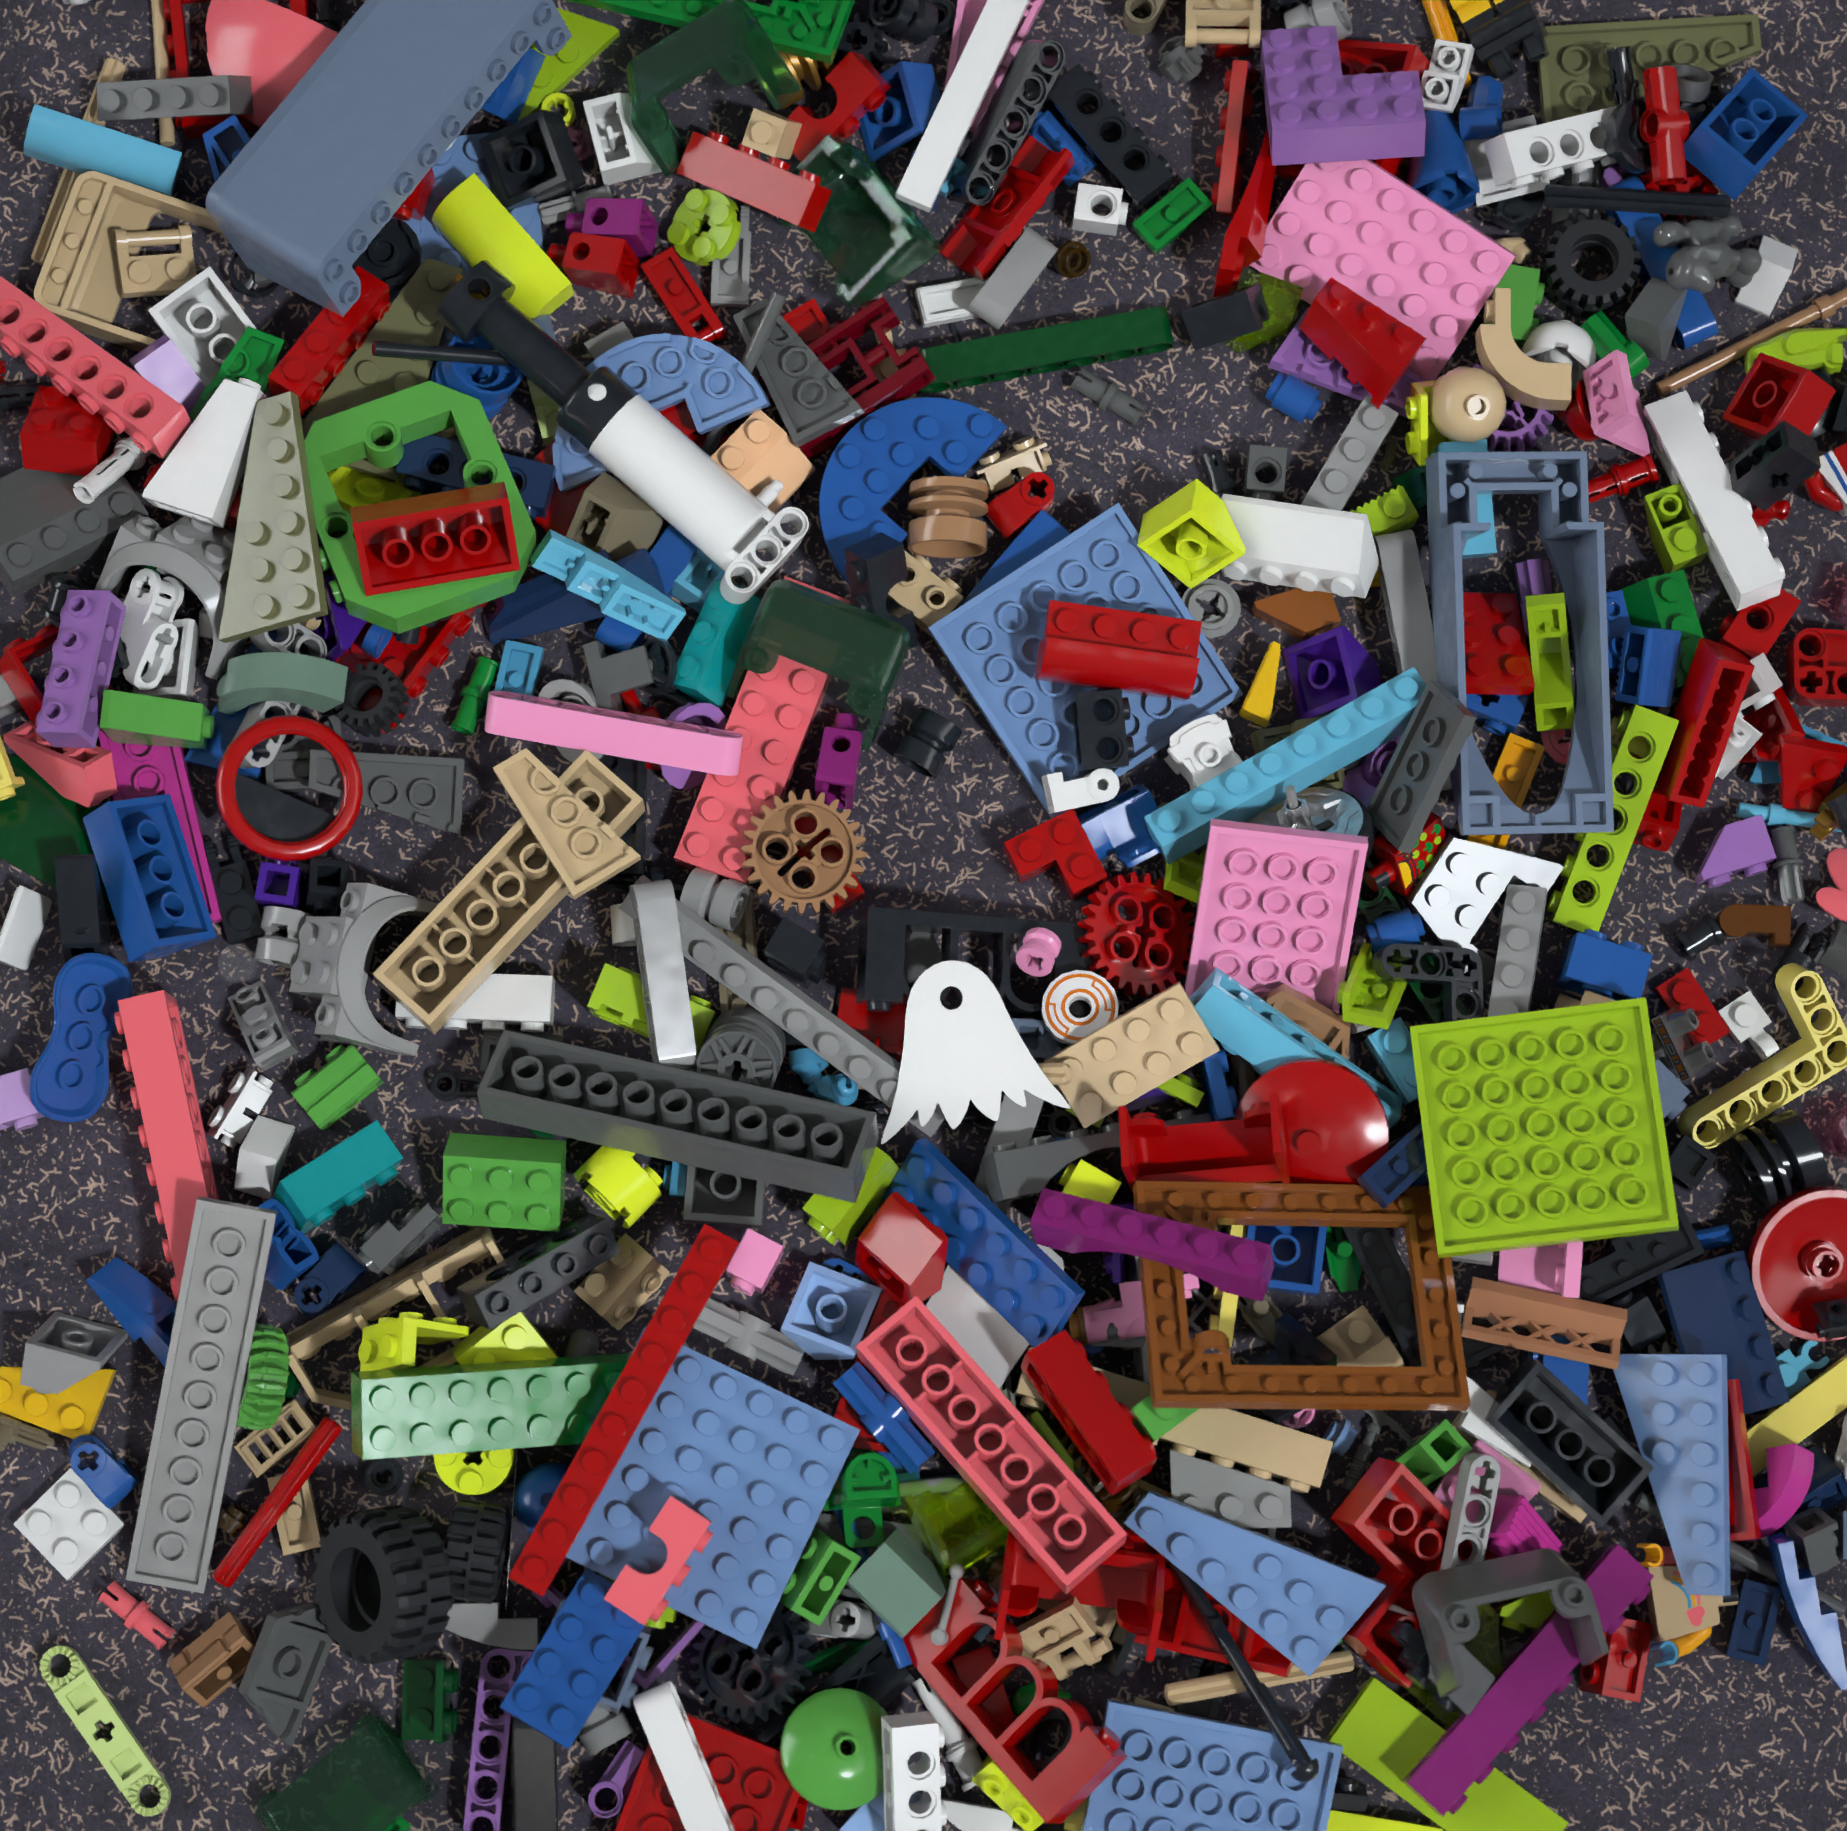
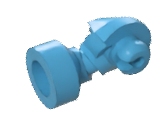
[789,1048,859,1106]

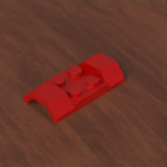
[937,134,1075,282]
[1134,1567,1294,1677]

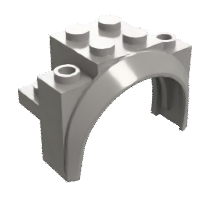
[94,514,248,680]
[289,883,438,1056]

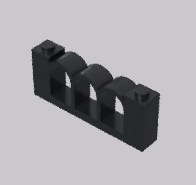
[856,906,1093,1018]

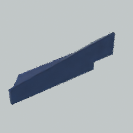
[483,548,667,644]

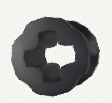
[1673,914,1724,962]

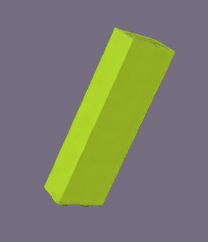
[1325,1676,1569,1831]

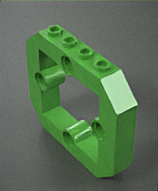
[304,380,537,634]

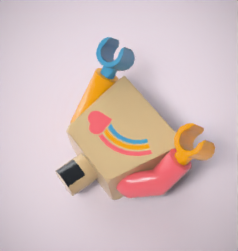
[1636,1543,1739,1667]

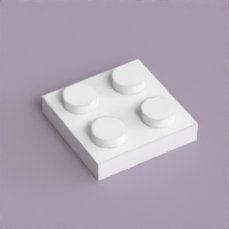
[13,1468,127,1580]

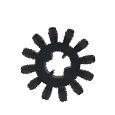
[833,12,888,66]

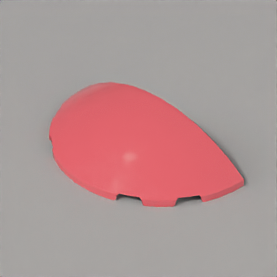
[205,0,339,129]

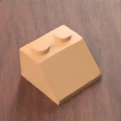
[711,410,816,513]

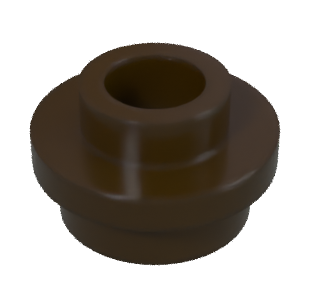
[1055,240,1091,278]
[217,1502,250,1537]

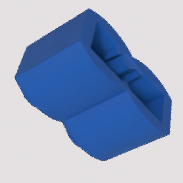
[258,1198,319,1291]

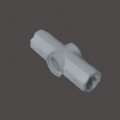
[693,1298,805,1376]

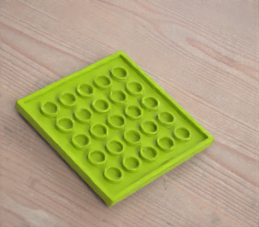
[1410,997,1679,1258]

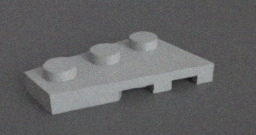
[1169,1450,1292,1528]

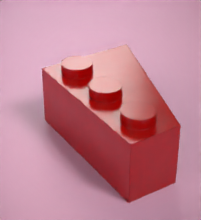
[1299,277,1426,410]

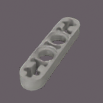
[1440,1453,1501,1570]

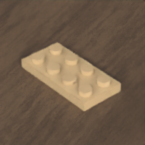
[1044,981,1220,1129]

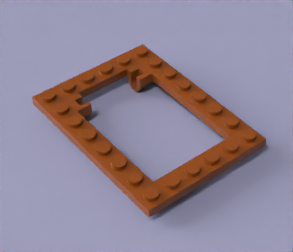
[1132,1181,1470,1411]

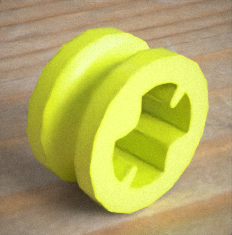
[541,92,576,128]

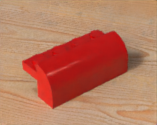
[1034,600,1202,701]

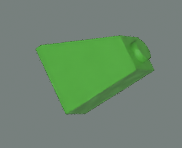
[100,689,215,749]

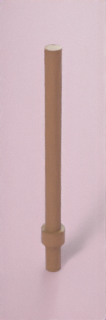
[1655,288,1847,397]

